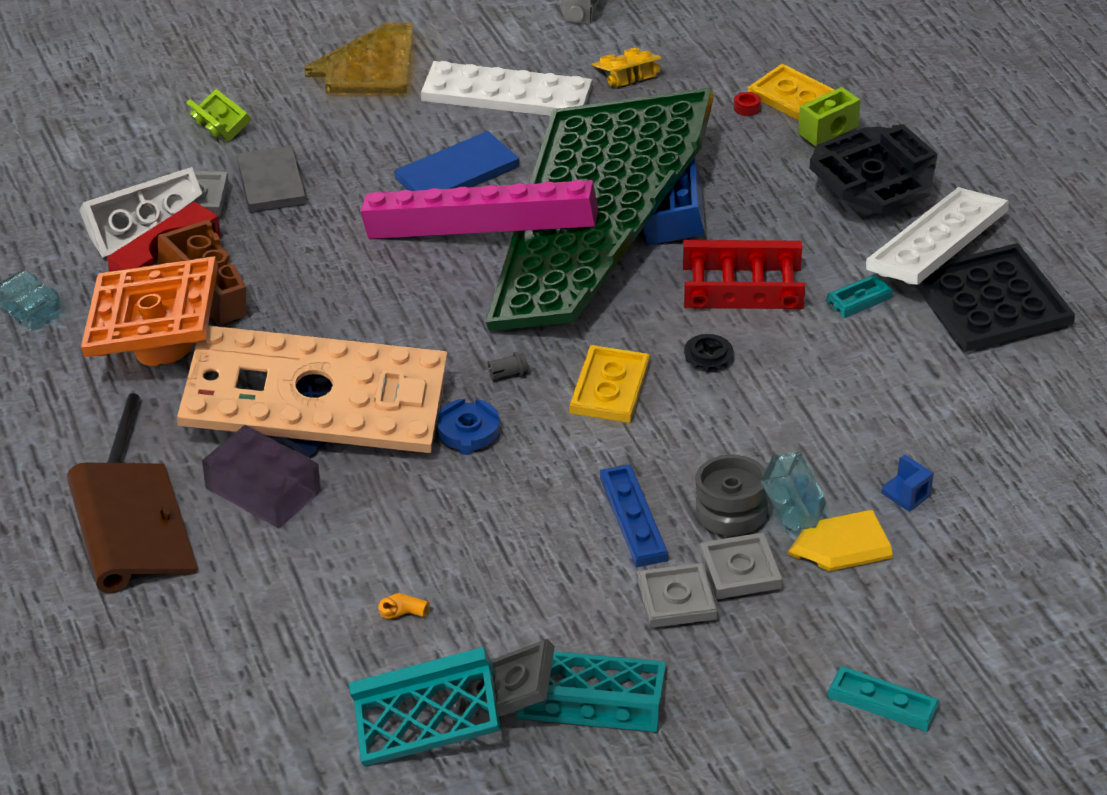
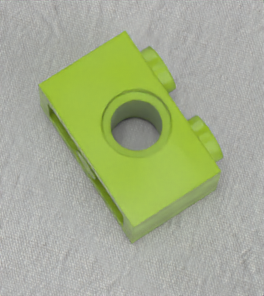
[798,87,861,146]

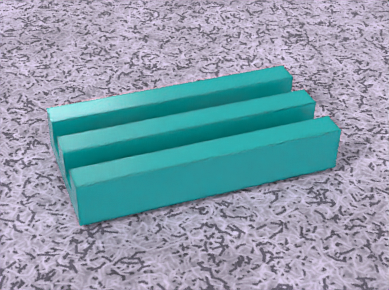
[826,274,893,318]

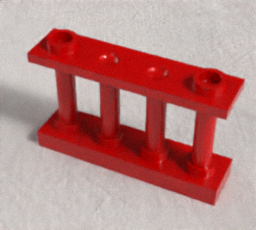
[683,240,805,309]

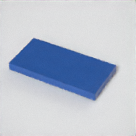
[394,131,520,191]

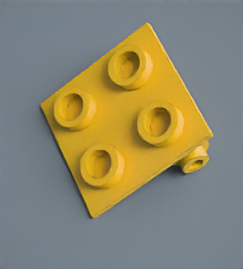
[591,48,662,88]

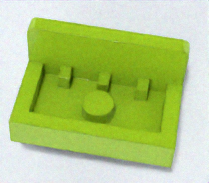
[186,89,252,142]

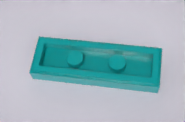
[828,666,940,732]

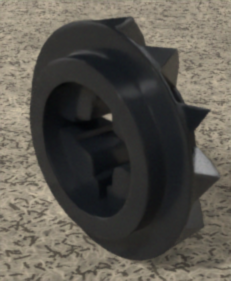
[684,334,733,371]

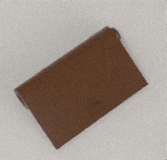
[67,462,198,594]

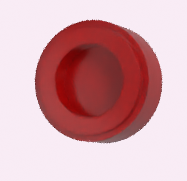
[733,92,761,116]

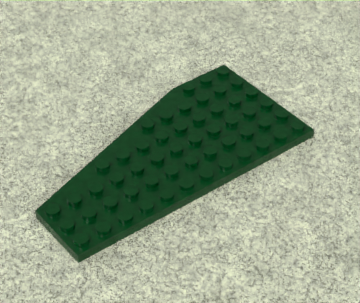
[486,88,714,331]

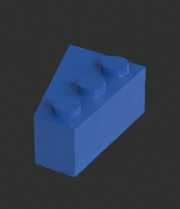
[643,157,705,245]

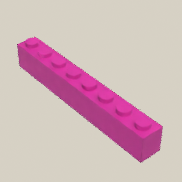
[360,180,599,239]

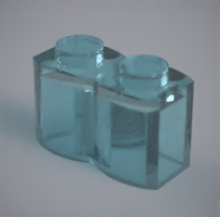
[0,270,61,331]

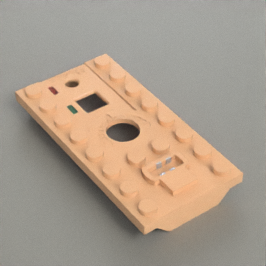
[177,325,447,453]

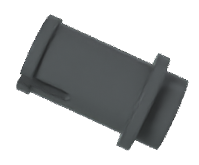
[487,352,528,380]

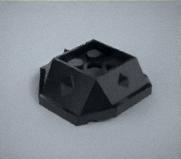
[809,124,938,220]

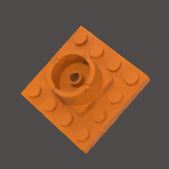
[81,256,218,366]

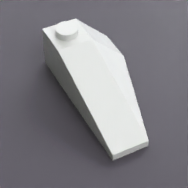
[79,167,202,258]

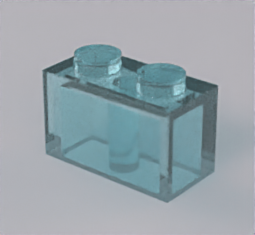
[761,452,827,532]

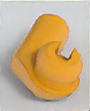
[378,593,430,619]

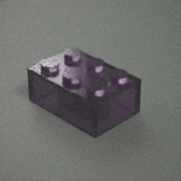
[202,425,321,529]

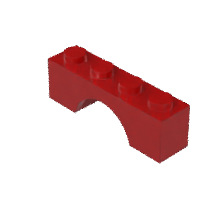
[107,201,221,272]

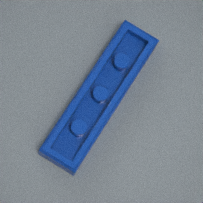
[600,464,668,568]

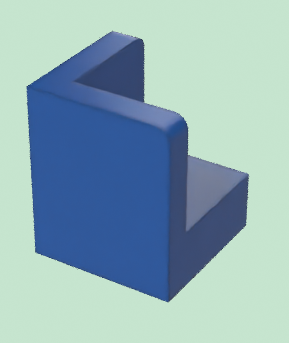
[881,455,934,512]

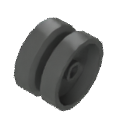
[695,454,768,536]

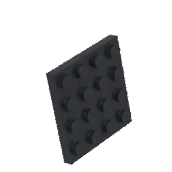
[915,243,1075,352]

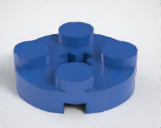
[437,399,500,455]

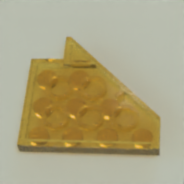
[304,23,413,95]

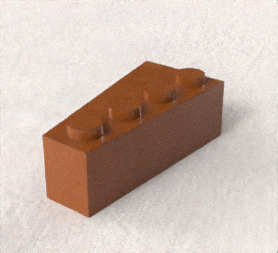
[158,219,246,325]

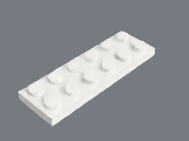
[421,61,592,116]
[866,187,1009,285]

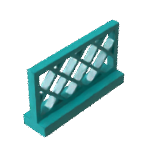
[349,647,501,767]
[517,651,666,732]

